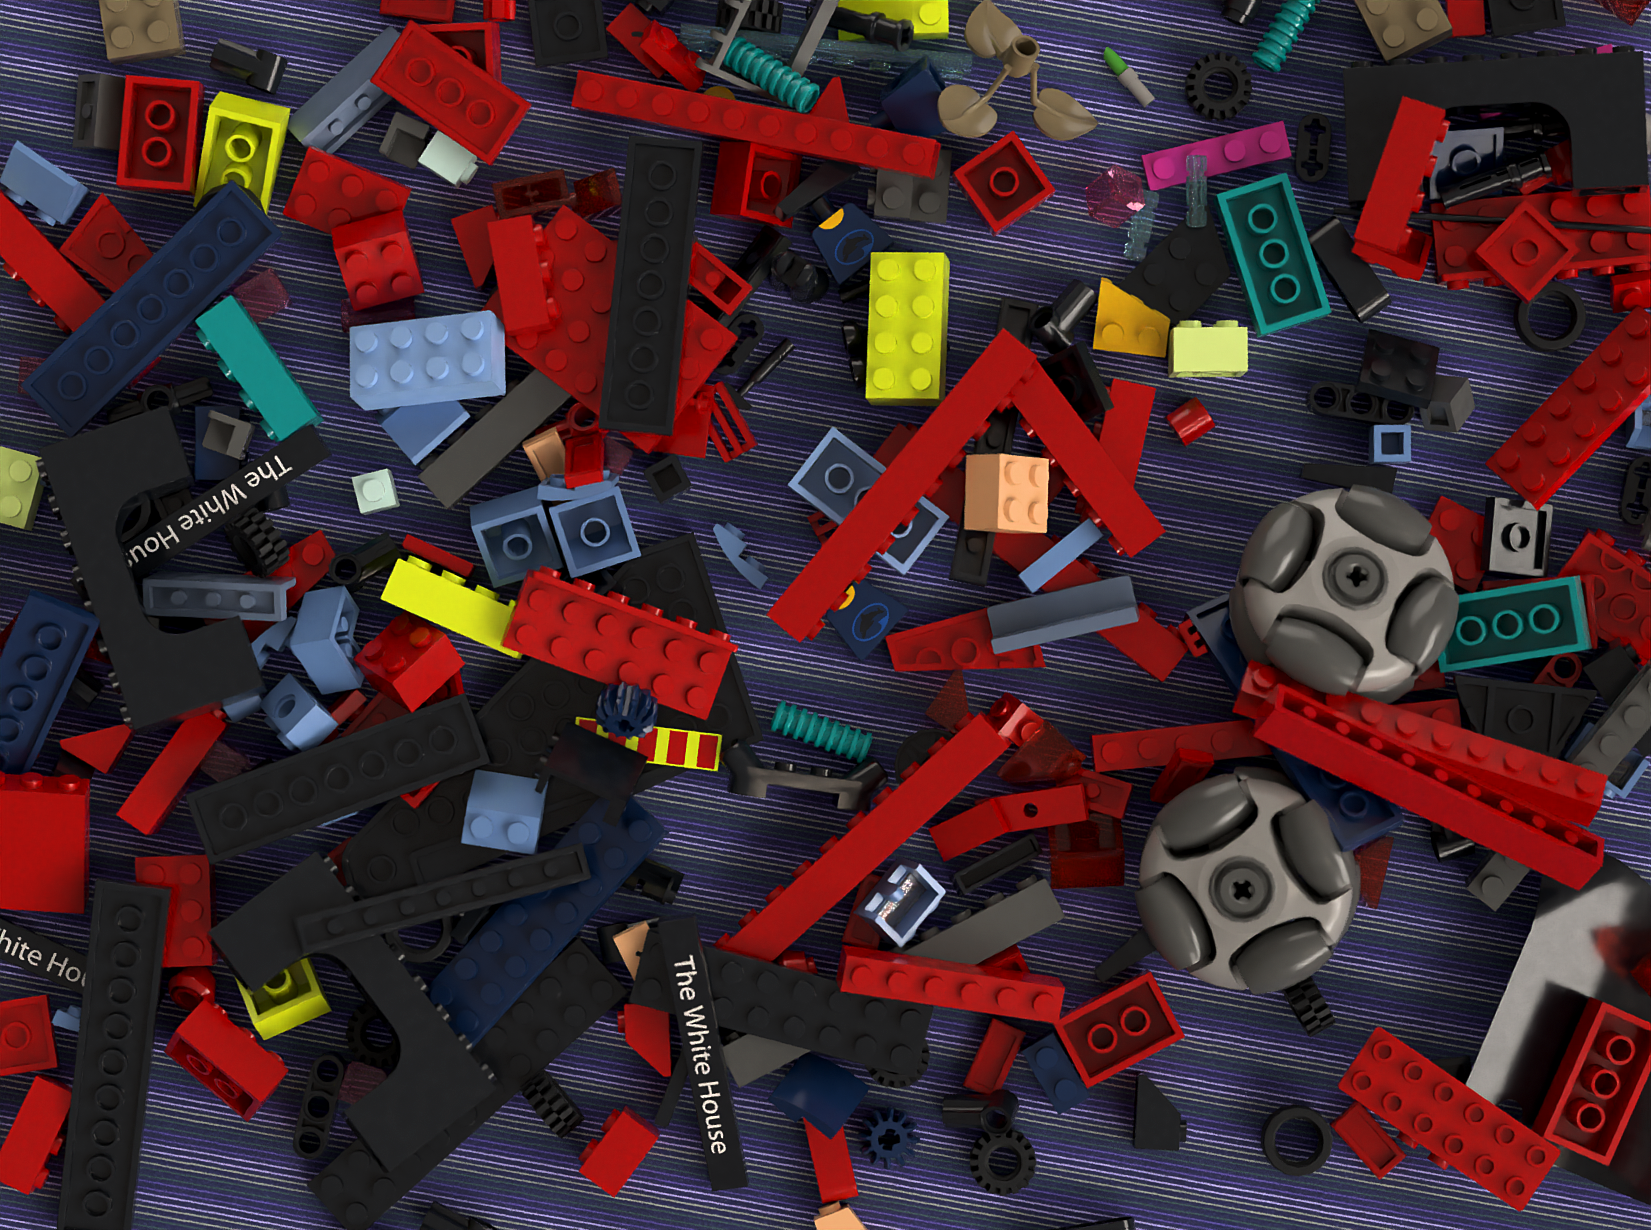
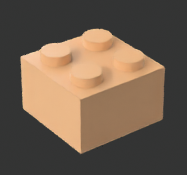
[964,454,1049,534]

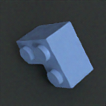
[290,585,364,695]

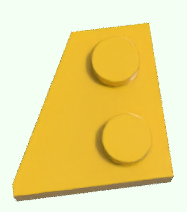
[1093,277,1170,358]

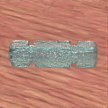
[1186,155,1207,227]
[1123,190,1159,262]

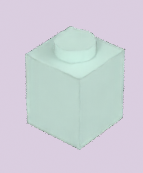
[418,130,478,189]
[352,469,400,515]

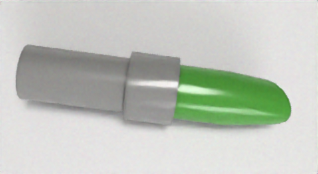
[1104,47,1155,108]

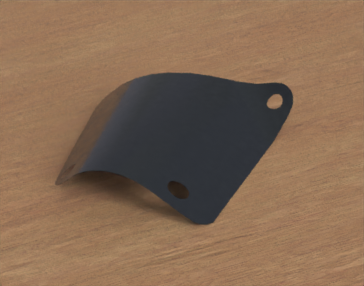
[1465,853,1651,1205]

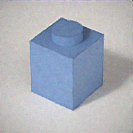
[1368,425,1411,464]

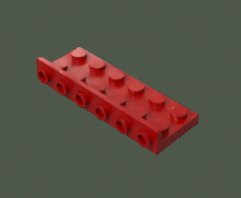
[1429,186,1651,290]
[1555,528,1651,666]
[500,565,739,721]

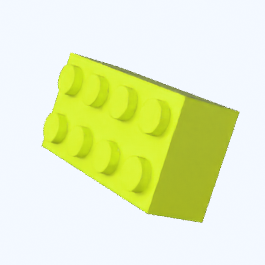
[865,252,950,406]
[380,555,523,659]

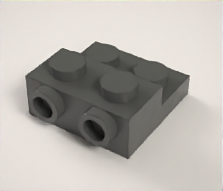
[867,149,952,224]

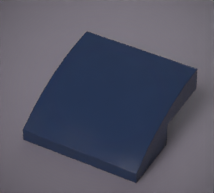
[767,1052,870,1140]

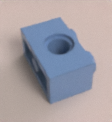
[259,673,339,752]

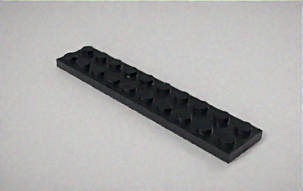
[56,877,172,1230]
[307,937,629,1230]

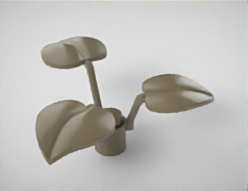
[937,0,1098,141]

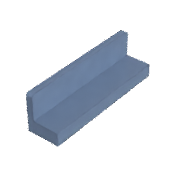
[287,26,400,154]
[142,571,296,621]
[987,574,1140,654]

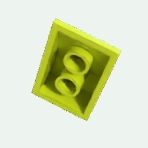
[838,0,949,42]
[193,91,291,215]
[235,958,332,1041]

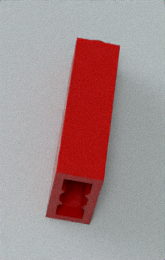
[116,709,232,835]

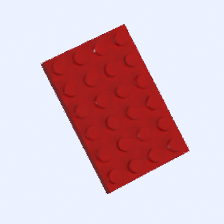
[481,204,739,455]

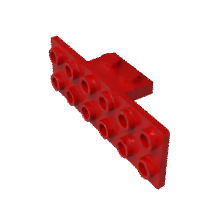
[1337,1026,1561,1211]

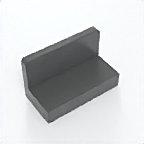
[72,73,126,152]

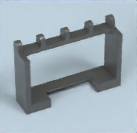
[695,0,839,107]

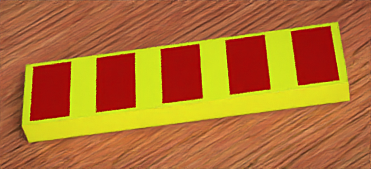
[575,717,722,771]

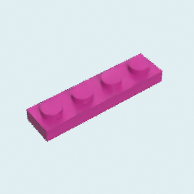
[1140,121,1292,193]

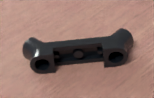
[719,739,888,812]

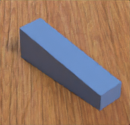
[1017,518,1104,594]

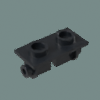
[621,858,685,905]

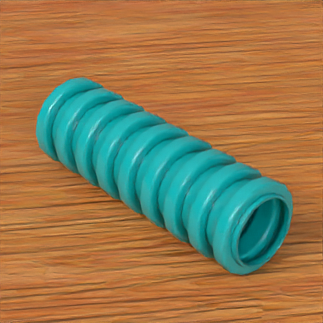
[1251,0,1321,73]
[723,36,820,114]
[770,700,873,763]

